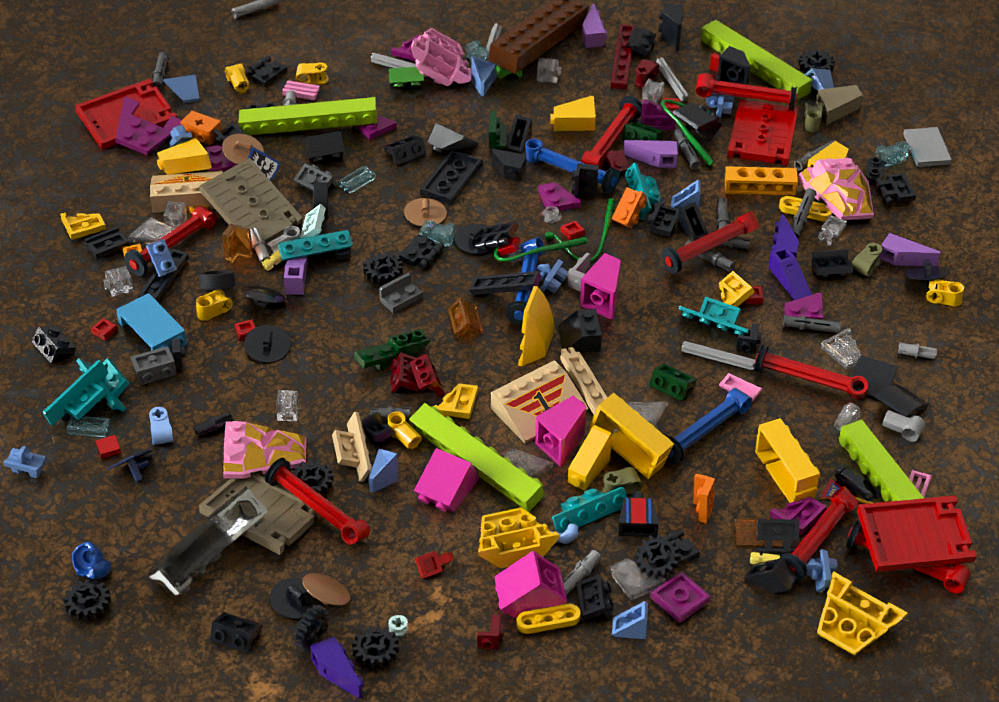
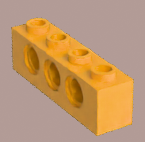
[725,166,798,195]

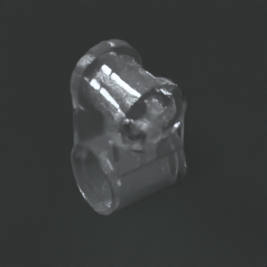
[642,79,665,104]

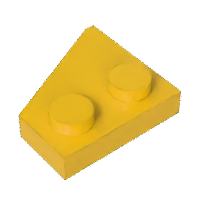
[60,213,106,240]
[719,271,755,307]
[434,384,478,419]

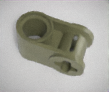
[804,103,822,132]
[852,243,882,277]
[602,467,643,495]

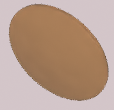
[222,134,264,164]
[404,198,447,227]
[302,573,350,606]

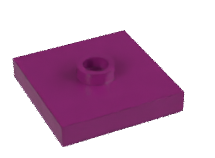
[650,571,711,623]

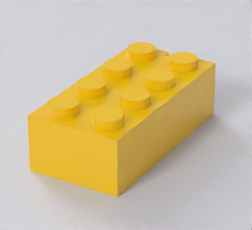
[589,393,674,479]
[755,418,820,503]

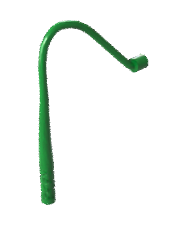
[661,99,715,167]
[545,199,615,262]
[494,237,587,262]

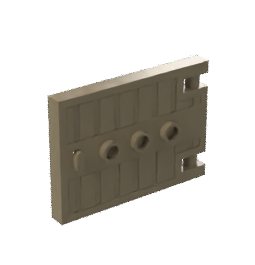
[199,158,303,251]
[199,472,322,555]

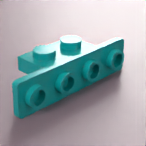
[625,163,661,220]
[278,230,353,261]
[678,296,750,336]
[76,358,130,412]
[43,360,108,426]
[552,487,627,533]

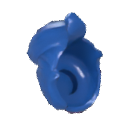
[72,541,112,580]

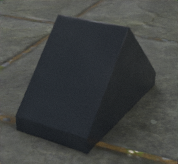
[506,114,532,152]
[677,202,708,241]

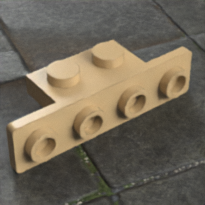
[332,412,372,482]

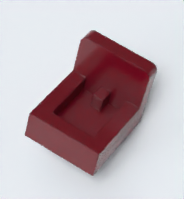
[604,150,630,173]
[477,615,504,650]

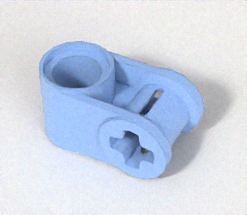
[149,407,173,445]

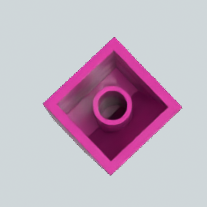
[580,253,621,320]
[535,395,586,467]
[414,448,480,513]
[494,551,567,618]

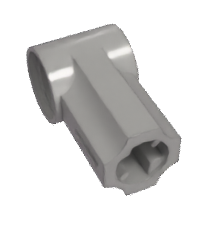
[266,226,301,255]
[882,410,926,442]

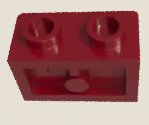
[390,352,419,393]
[410,354,445,397]

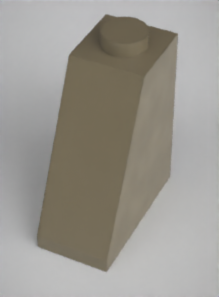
[816,85,863,124]

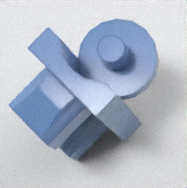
[706,94,734,118]
[169,125,192,147]
[146,239,177,277]
[536,259,568,294]
[4,446,46,478]
[806,550,837,593]

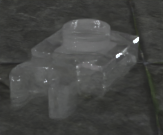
[818,215,846,245]

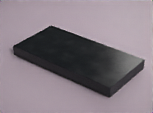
[420,150,483,205]

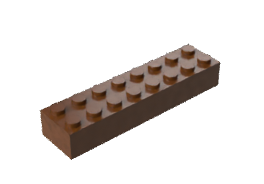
[488,0,589,74]

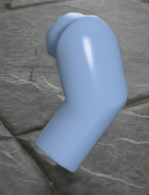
[551,524,579,544]

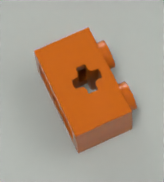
[180,111,222,146]

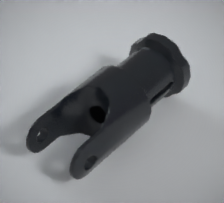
[835,464,880,501]

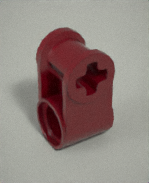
[634,59,660,88]

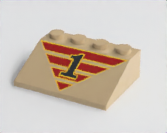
[150,171,223,213]
[491,360,589,444]

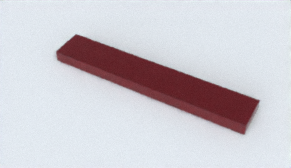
[610,24,635,89]

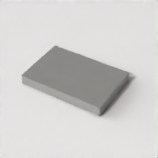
[903,127,952,167]

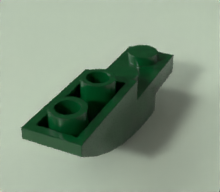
[354,329,430,370]

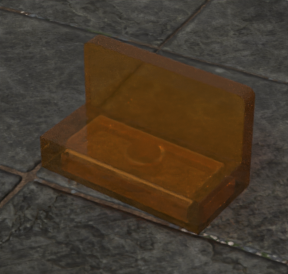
[222,223,253,264]
[448,297,483,337]
[734,518,778,545]

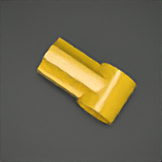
[225,64,250,93]
[388,411,422,450]

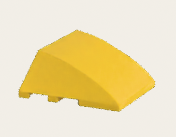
[518,286,555,366]
[478,507,560,569]
[817,572,908,655]

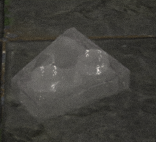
[128,217,174,244]
[821,328,861,370]
[625,402,668,428]
[500,448,553,479]
[609,558,666,600]

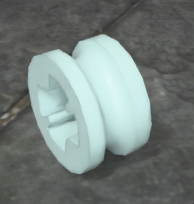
[388,615,408,636]

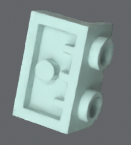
[300,204,326,239]

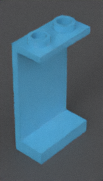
[116,293,187,352]

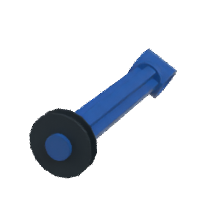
[525,139,620,194]
[506,237,545,325]
[666,388,752,465]

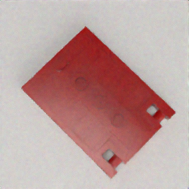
[75,79,177,150]
[727,99,799,165]
[857,495,977,572]

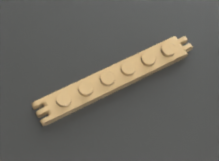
[560,347,618,435]

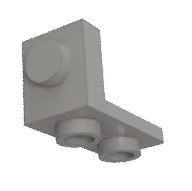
[567,253,590,292]

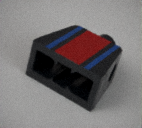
[618,491,659,537]

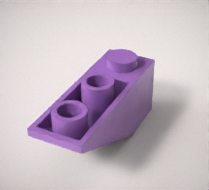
[582,4,607,48]
[624,140,678,168]
[879,233,940,266]
[284,256,308,295]

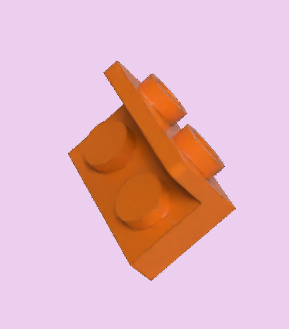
[612,187,647,229]
[693,474,715,523]

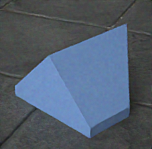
[472,56,496,96]
[804,68,834,90]
[163,75,200,103]
[671,180,701,210]
[369,449,398,493]
[612,601,648,639]

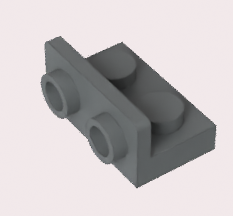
[294,163,337,192]
[379,273,423,313]
[131,346,176,385]

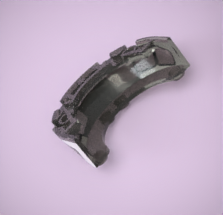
[146,486,268,596]

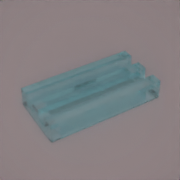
[338,166,376,194]
[66,416,111,438]

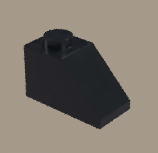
[492,149,527,182]
[744,558,797,594]

